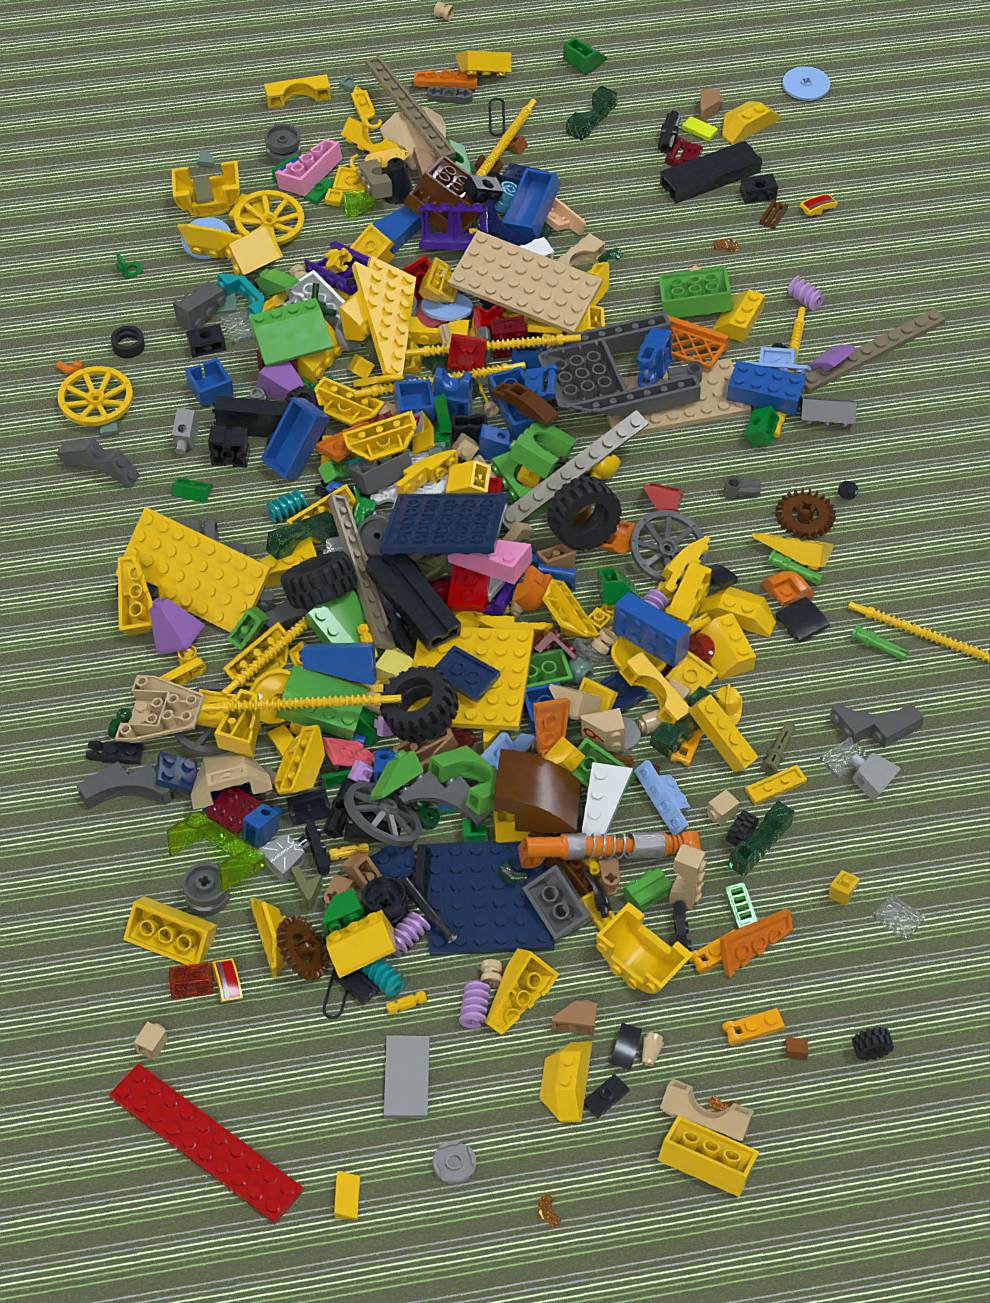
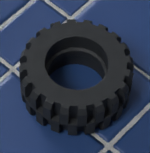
[547,476,622,551]
[281,551,358,609]
[379,666,459,743]

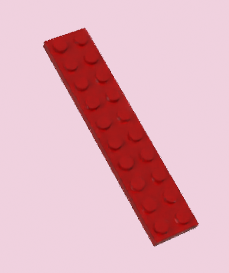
[447,477,503,612]
[109,1063,304,1224]

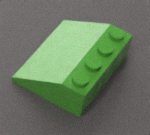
[658,266,733,318]
[248,298,333,367]
[304,589,396,660]
[277,665,368,740]

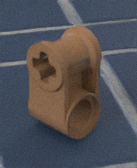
[597,857,620,896]
[324,874,355,911]

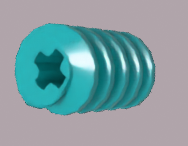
[266,489,308,524]
[362,957,408,998]

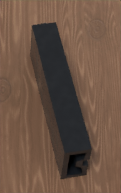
[660,141,762,204]
[212,396,326,442]
[366,554,461,651]

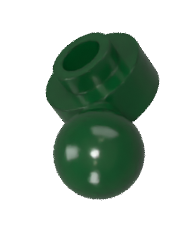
[108,708,132,738]
[412,801,440,829]

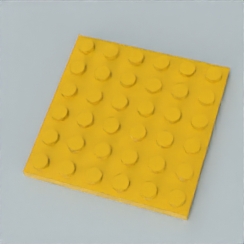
[408,627,535,731]

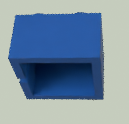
[185,358,234,407]
[393,379,436,421]

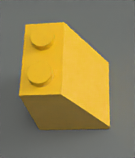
[225,225,283,276]

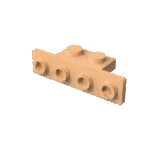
[545,197,586,236]

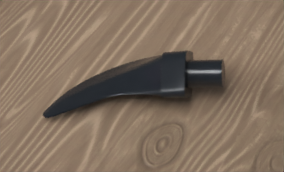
[582,869,612,918]

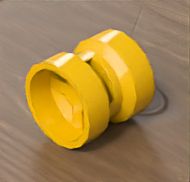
[178,645,198,666]

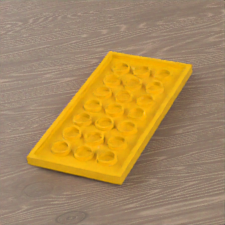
[115,507,273,633]

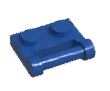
[512,339,547,369]
[525,364,558,400]
[538,563,577,590]

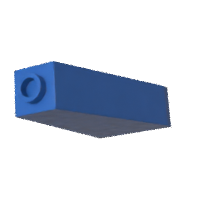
[372,206,421,254]
[299,642,377,685]

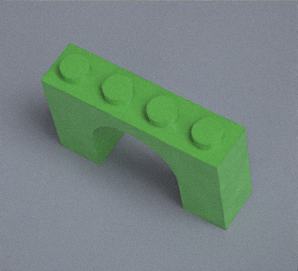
[508,422,577,479]
[491,451,551,519]
[427,745,498,815]

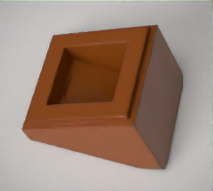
[506,136,528,155]
[785,1037,808,1060]

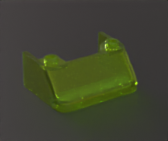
[166,813,265,892]

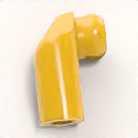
[581,857,600,874]

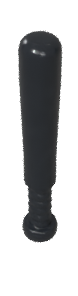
[399,877,457,943]

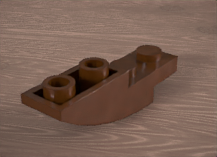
[491,382,558,426]
[528,832,599,895]

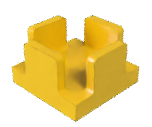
[350,223,395,264]

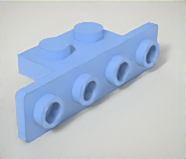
[742,347,811,374]
[475,732,535,786]
[634,760,690,835]

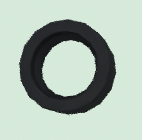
[111,325,145,358]

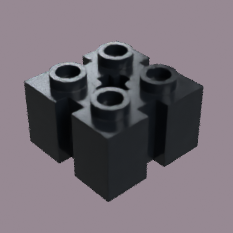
[208,425,250,468]

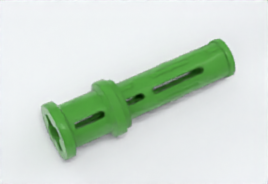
[767,550,823,586]
[850,624,909,662]

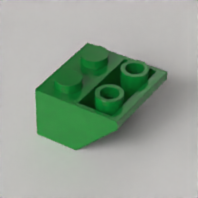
[563,37,607,74]
[597,568,641,605]
[322,888,363,944]

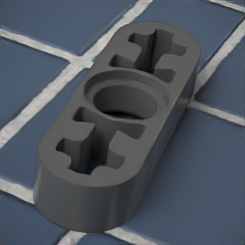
[427,86,473,104]

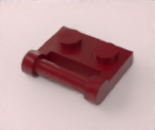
[665,137,703,166]

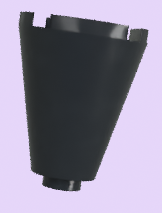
[383,157,413,204]
[344,802,401,843]

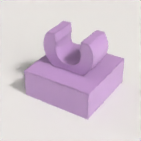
[374,715,394,737]
[347,759,374,783]

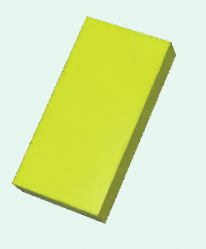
[682,116,718,141]

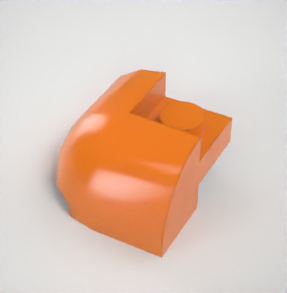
[599,521,636,554]
[513,565,553,611]
[762,571,814,607]

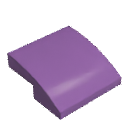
[808,344,856,372]

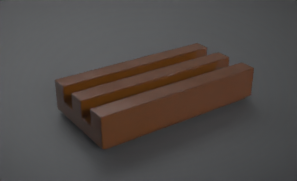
[760,199,788,229]

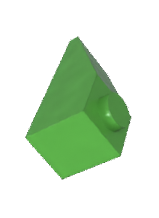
[255,268,300,297]
[369,749,424,801]

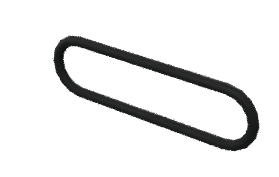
[489,98,505,136]
[322,967,348,1019]

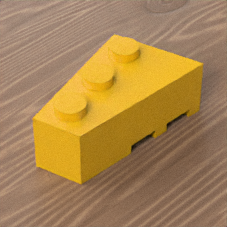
[665,561,712,625]
[214,689,261,758]

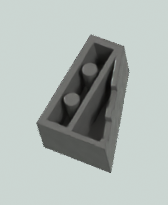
[173,281,226,331]

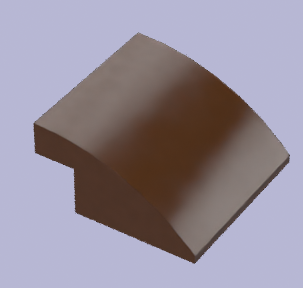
[403,154,489,233]
[494,749,581,834]

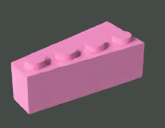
[275,139,343,196]
[448,540,533,584]

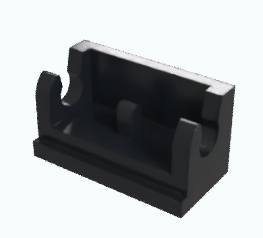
[286,788,331,826]

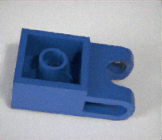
[637,327,672,387]
[433,368,473,422]

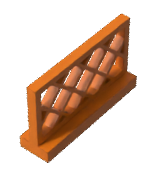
[667,315,729,370]

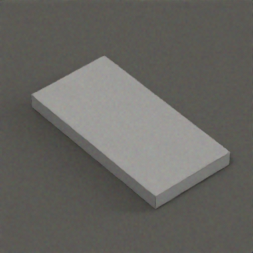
[384,1036,430,1119]

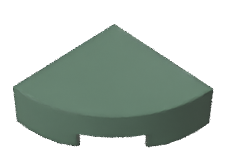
[339,74,355,93]
[197,150,214,167]
[100,420,119,437]
[428,442,446,456]

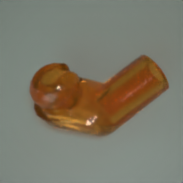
[713,238,738,252]
[610,752,634,768]
[707,1095,740,1112]
[538,1194,562,1228]

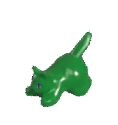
[353,485,376,529]

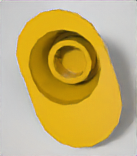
[713,684,743,725]

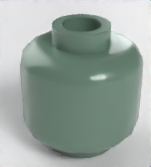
[568,657,594,685]

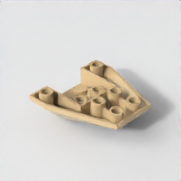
[380,107,446,170]
[115,675,205,742]
[191,751,273,810]

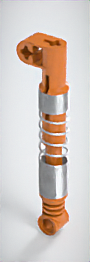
[518,831,702,869]

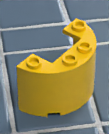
[172,161,240,217]
[596,902,694,994]

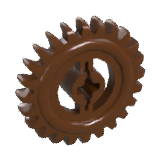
[775,488,836,539]
[276,915,330,981]

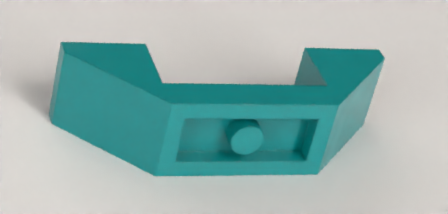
[217,273,265,320]

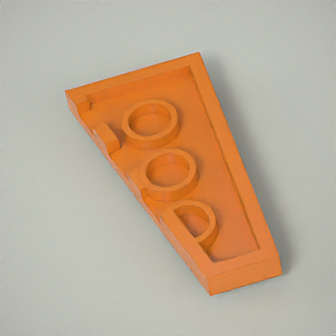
[413,68,478,90]
[315,419,376,462]
[533,697,571,758]
[719,909,793,978]

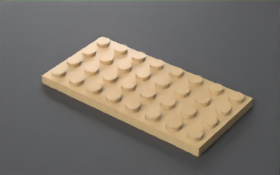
[448,230,603,334]
[606,358,751,436]

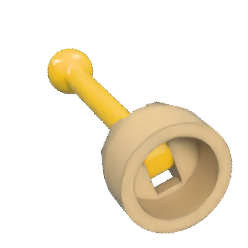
[476,383,499,417]

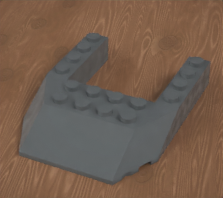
[537,312,701,417]

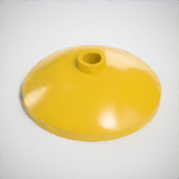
[611,636,667,672]
[249,669,291,724]

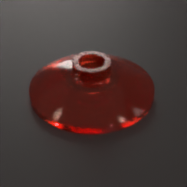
[688,633,715,664]

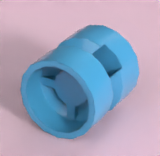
[492,181,518,213]

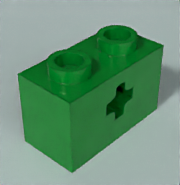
[744,406,780,447]

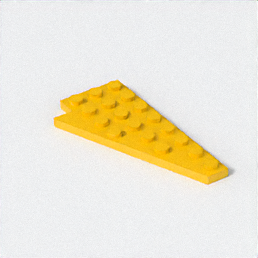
[352,256,416,381]

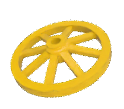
[234,190,304,246]
[58,366,133,426]

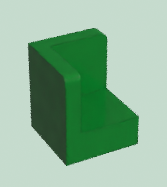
[462,819,488,843]

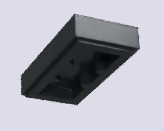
[334,970,379,1005]
[584,1074,630,1118]

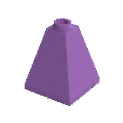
[256,361,305,401]
[149,598,205,654]

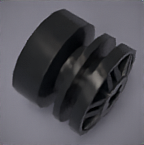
[362,876,408,928]

